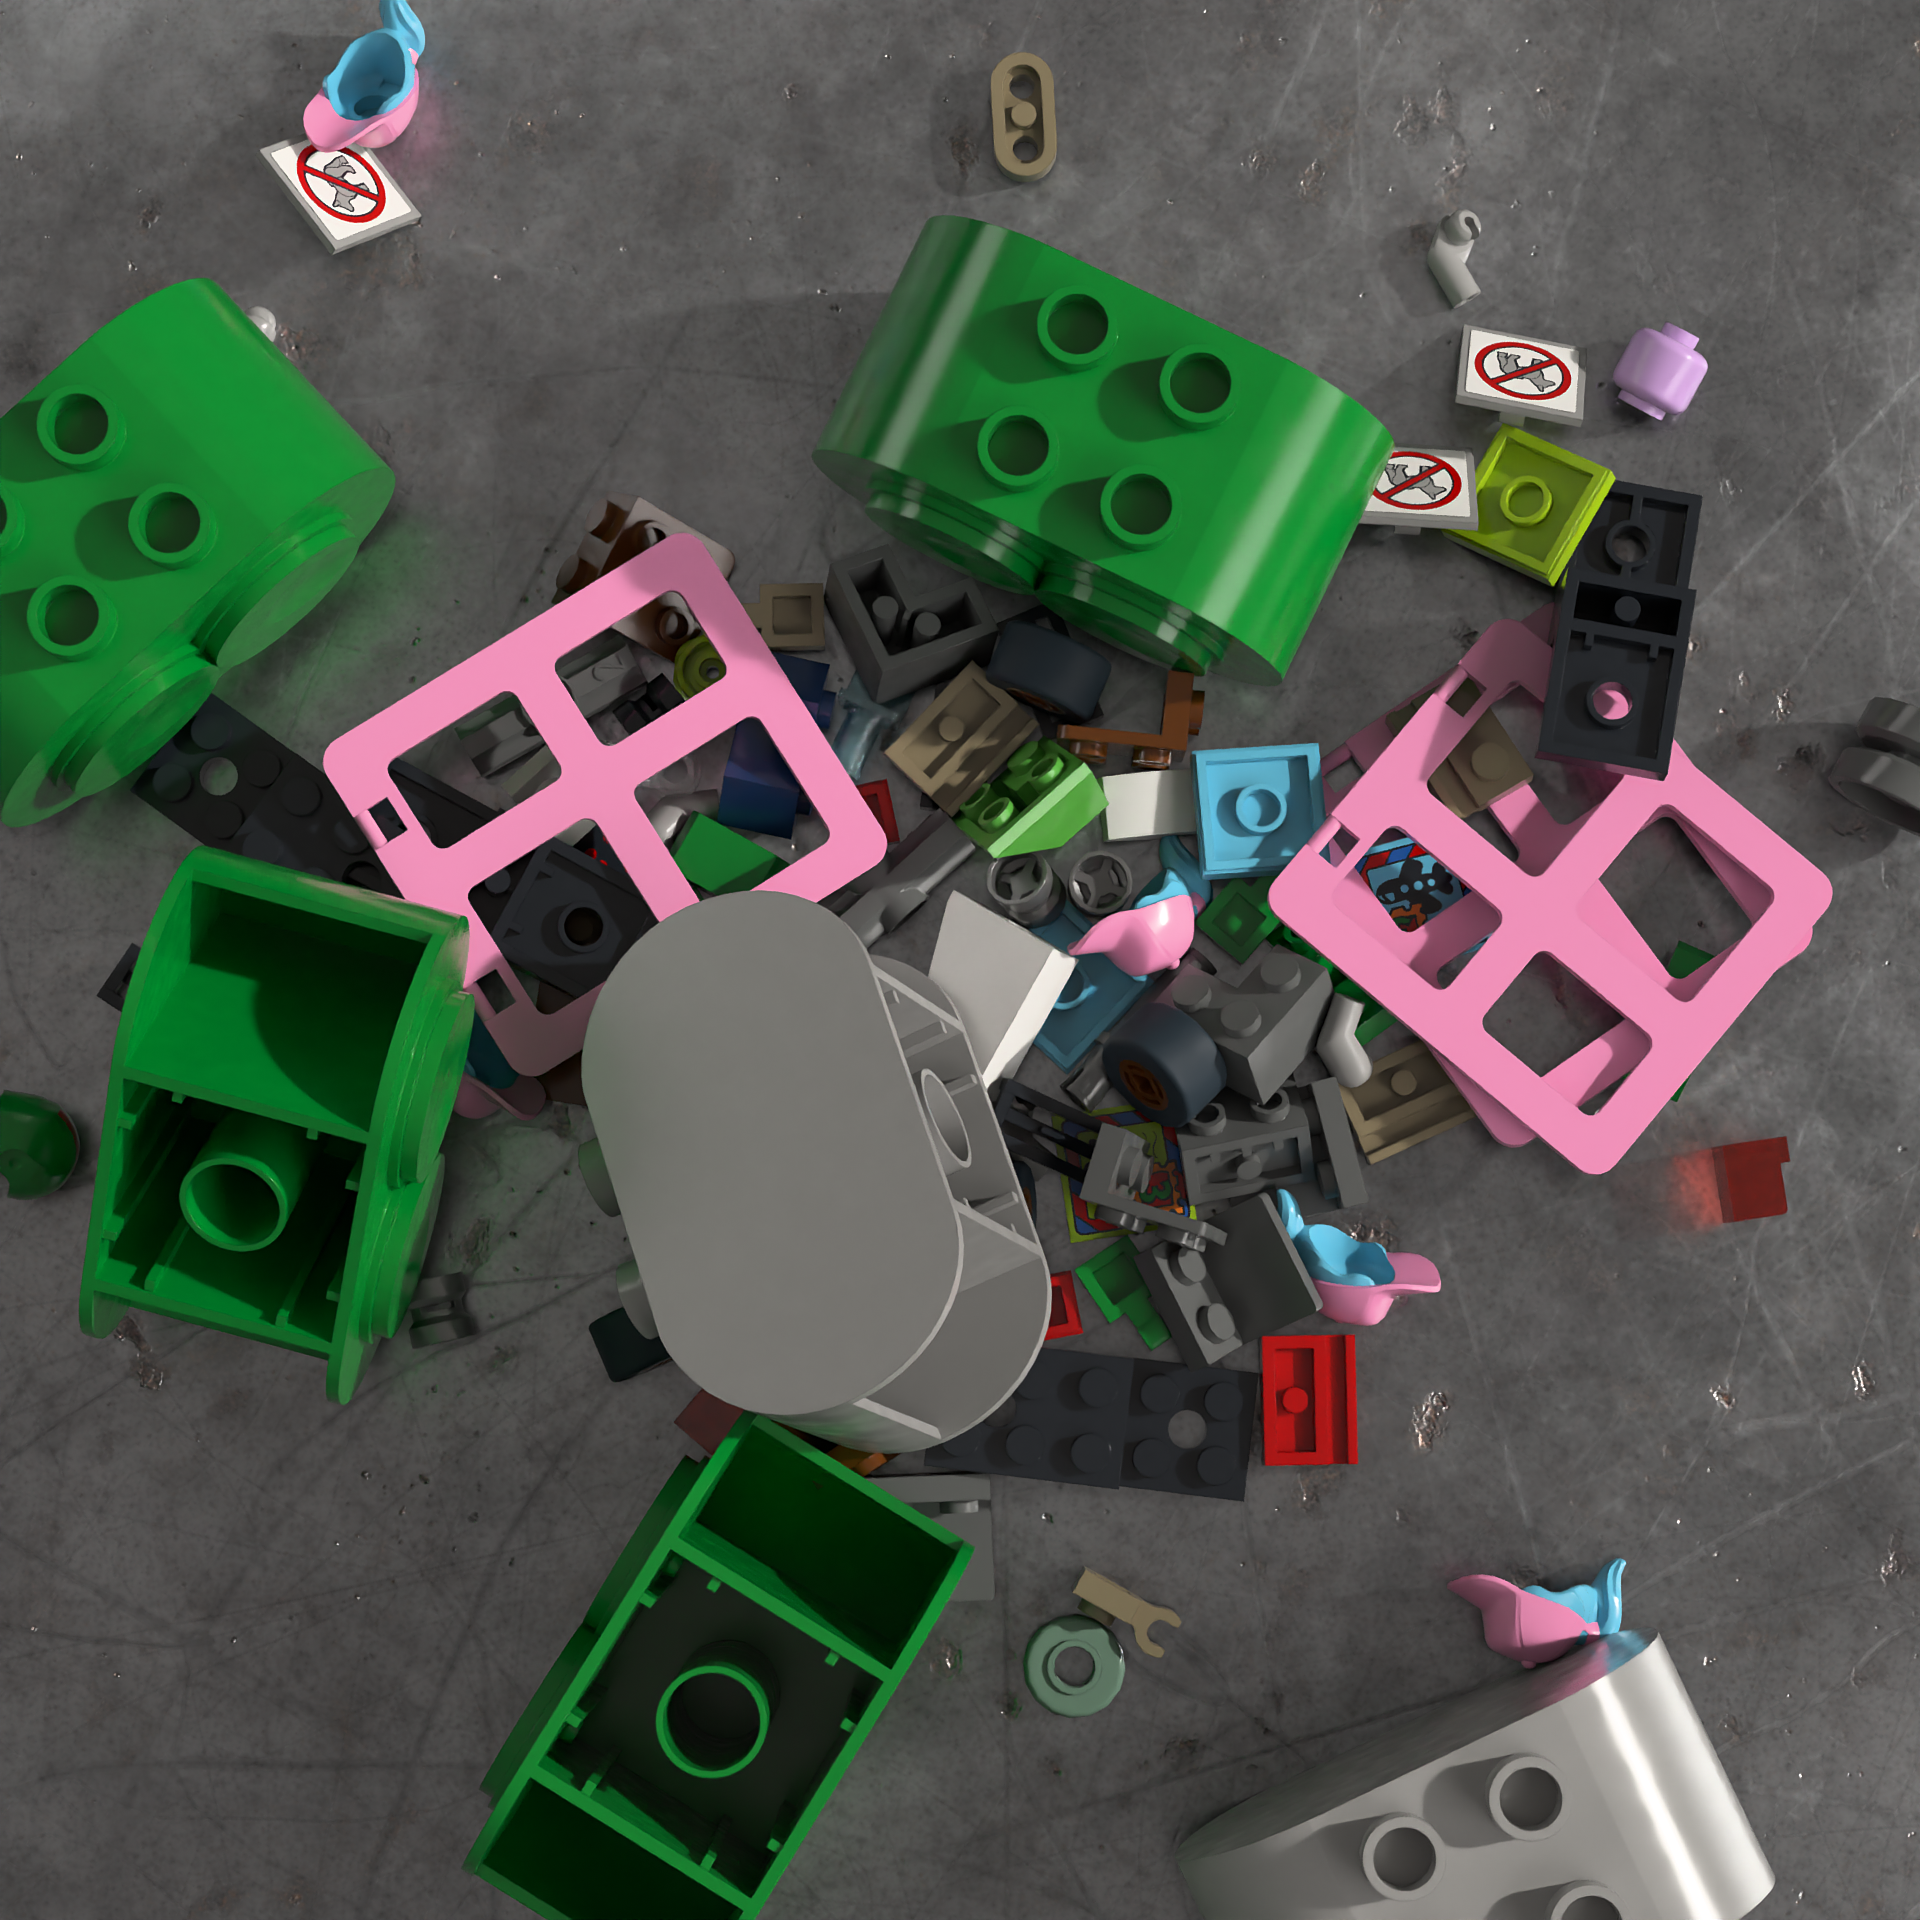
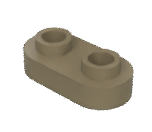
[990,52,1057,182]

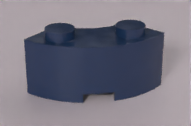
[717,652,837,840]

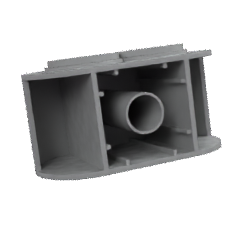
[578,890,1052,1454]
[1175,1627,1775,1920]

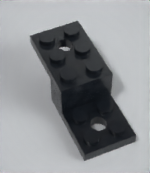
[1534,480,1703,781]
[130,693,405,899]
[347,757,658,998]
[924,1347,1259,1502]

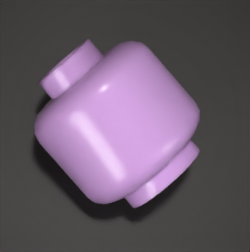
[1613,321,1708,421]

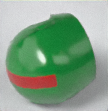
[0,1090,80,1200]

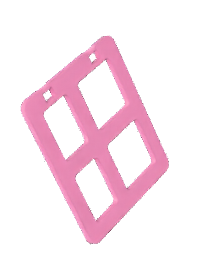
[323,533,887,1077]
[1320,602,1813,1148]
[1267,619,1833,1175]

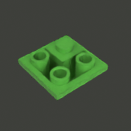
[951,736,1109,858]

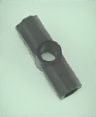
[454,634,648,778]
[828,808,976,949]

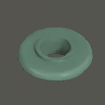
[1023,1614,1126,1718]

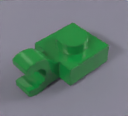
[1195,875,1280,965]
[1074,1234,1172,1351]

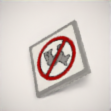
[255,133,421,255]
[1455,324,1587,427]
[1359,443,1479,535]

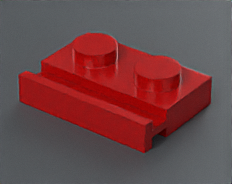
[1259,1334,1358,1466]

